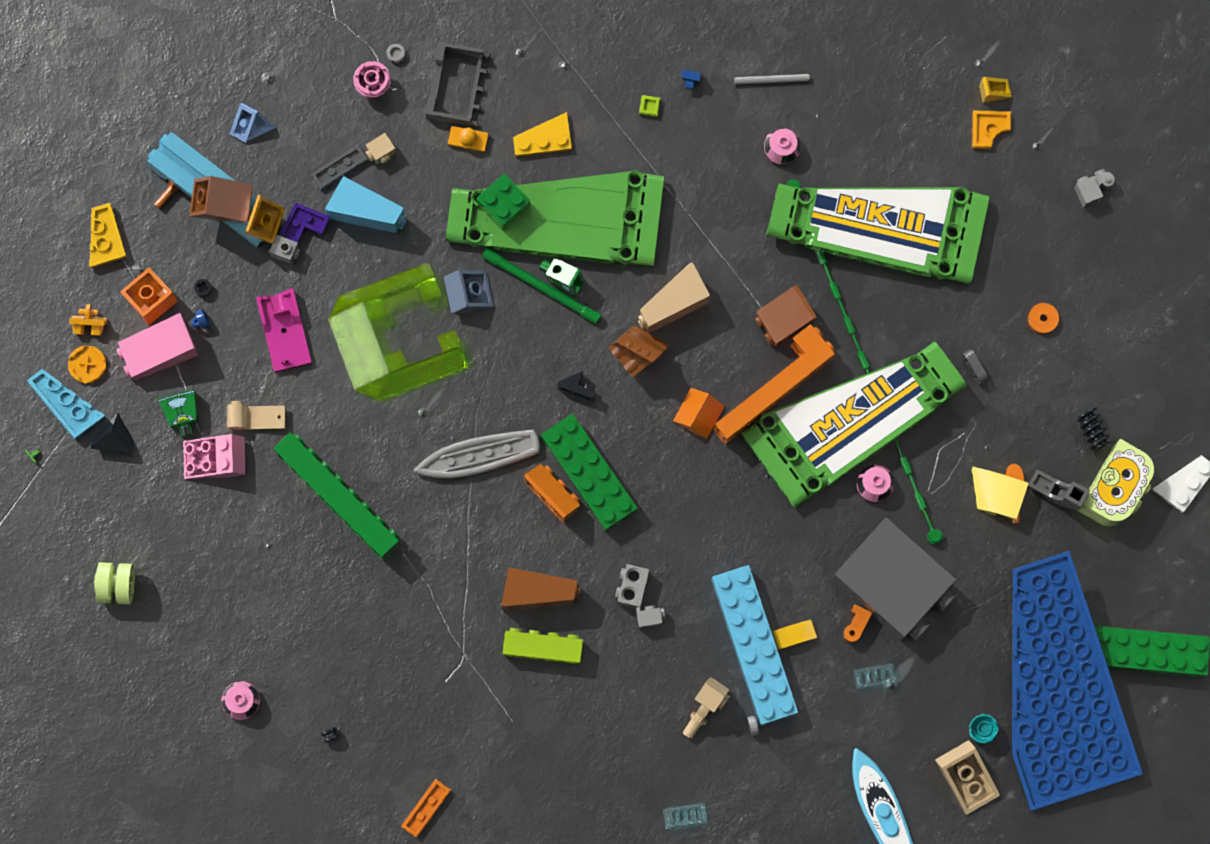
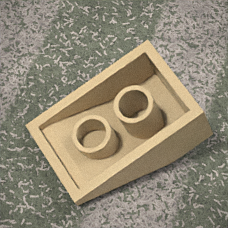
[935,740,1000,815]

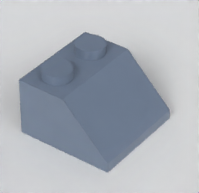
[444,270,494,313]

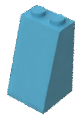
[325,176,407,233]

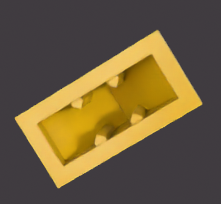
[979,77,1012,103]

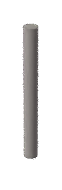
[734,74,810,85]

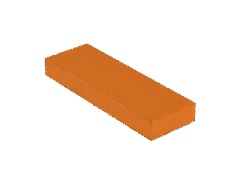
[401,779,452,838]

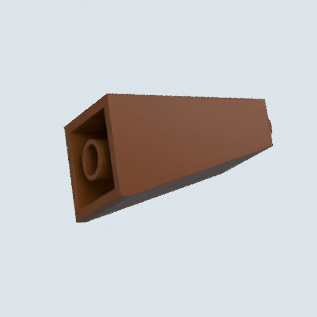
[501,568,581,611]

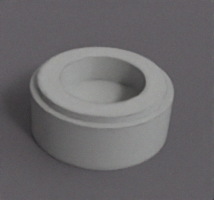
[386,44,406,64]
[747,716,759,736]

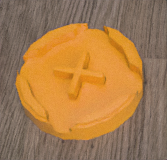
[68,345,107,384]

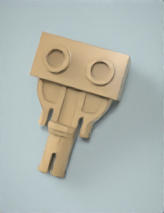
[683,677,730,739]

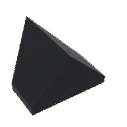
[91,413,133,453]

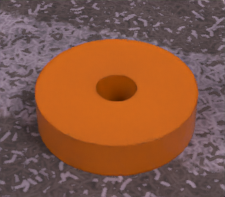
[1028,303,1059,334]

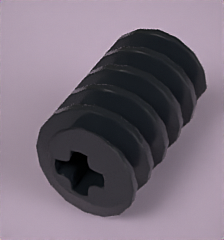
[1076,407,1113,450]

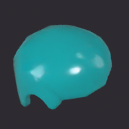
[969,714,999,744]

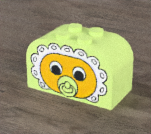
[1077,439,1154,527]

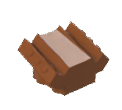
[608,325,669,377]

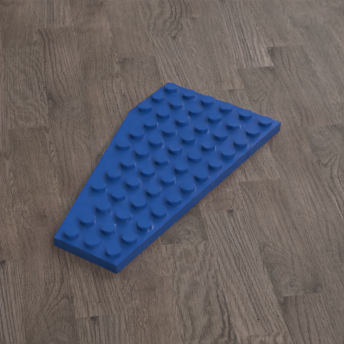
[1012,551,1143,811]

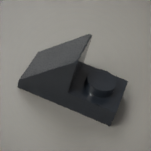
[557,371,596,402]

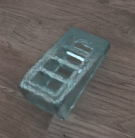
[854,663,897,689]
[663,803,707,829]

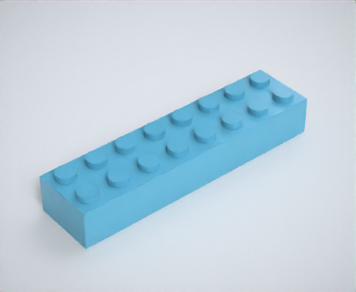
[711,565,798,726]

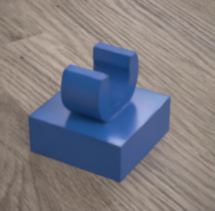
[681,69,701,89]

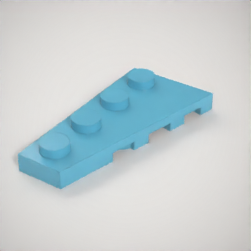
[27,369,105,440]

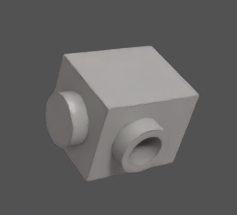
[269,235,300,264]

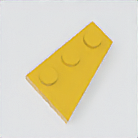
[513,112,572,157]
[89,203,127,268]

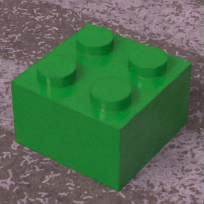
[476,173,530,231]

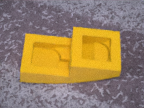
[772,620,817,650]

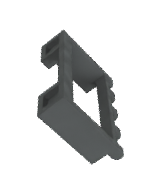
[425,42,491,127]

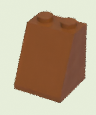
[189,176,253,223]
[755,285,817,347]

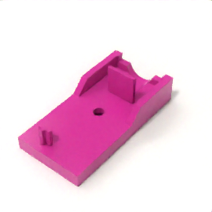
[256,288,312,373]

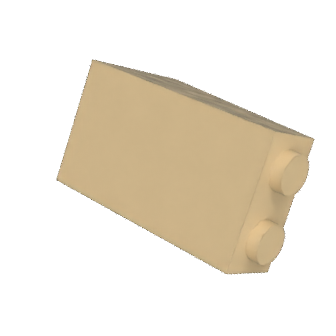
[638,262,710,333]

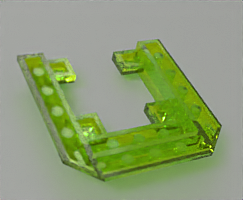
[328,262,469,401]

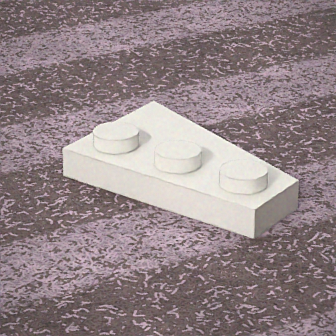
[1152,455,1210,513]

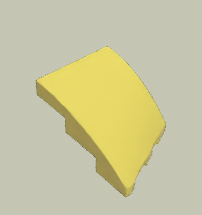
[972,467,1028,520]

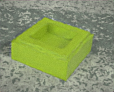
[639,95,660,117]

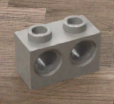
[615,564,649,608]

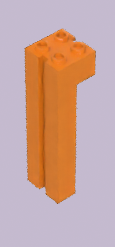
[713,324,835,445]

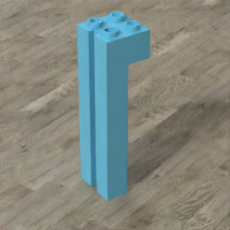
[147,132,262,247]

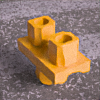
[69,304,107,336]

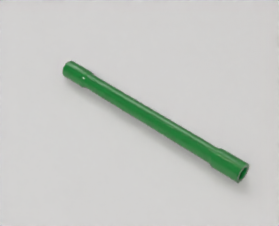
[482,248,601,324]

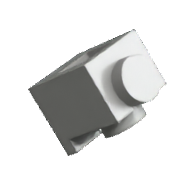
[636,606,665,629]

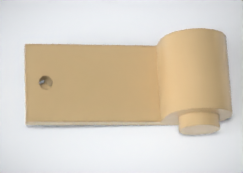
[227,401,286,430]

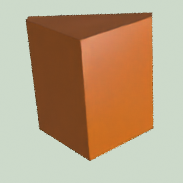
[673,388,725,439]

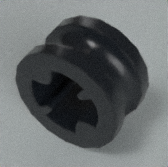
[194,279,212,297]
[321,727,340,743]

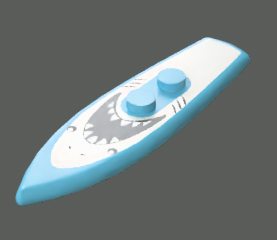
[852,748,913,844]

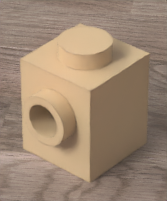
[365,133,396,165]

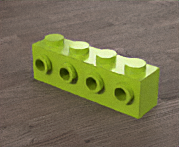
[503,628,583,664]

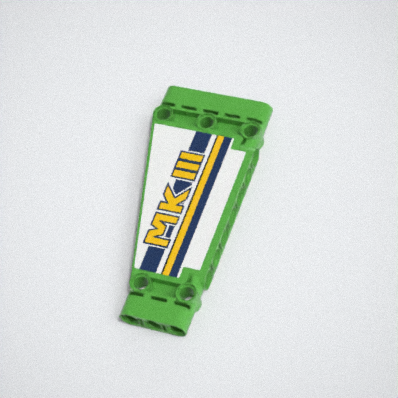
[767,183,989,284]

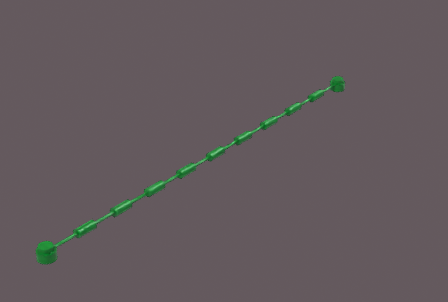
[786,179,943,545]

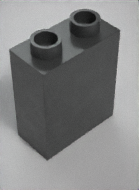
[832,517,957,641]

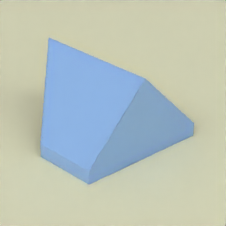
[230,103,277,143]

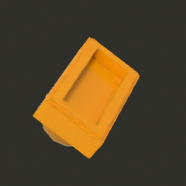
[448,126,489,153]

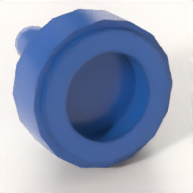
[191,309,210,329]

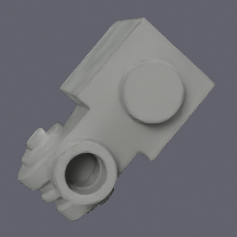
[1074,169,1115,208]

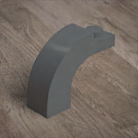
[1028,469,1090,510]

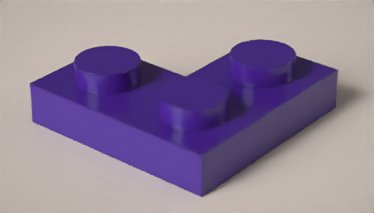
[280,202,330,243]

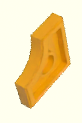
[972,110,1011,149]

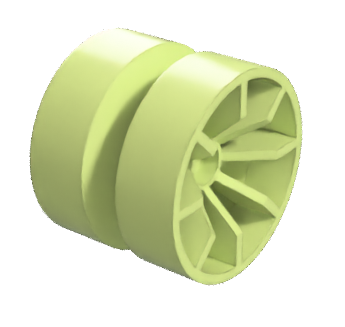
[94,562,135,605]

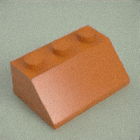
[524,464,580,524]

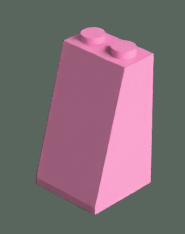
[117,313,198,381]

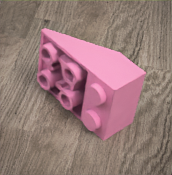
[183,434,246,479]

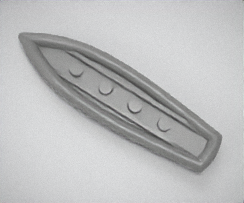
[413,429,540,479]

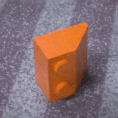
[120,268,178,326]

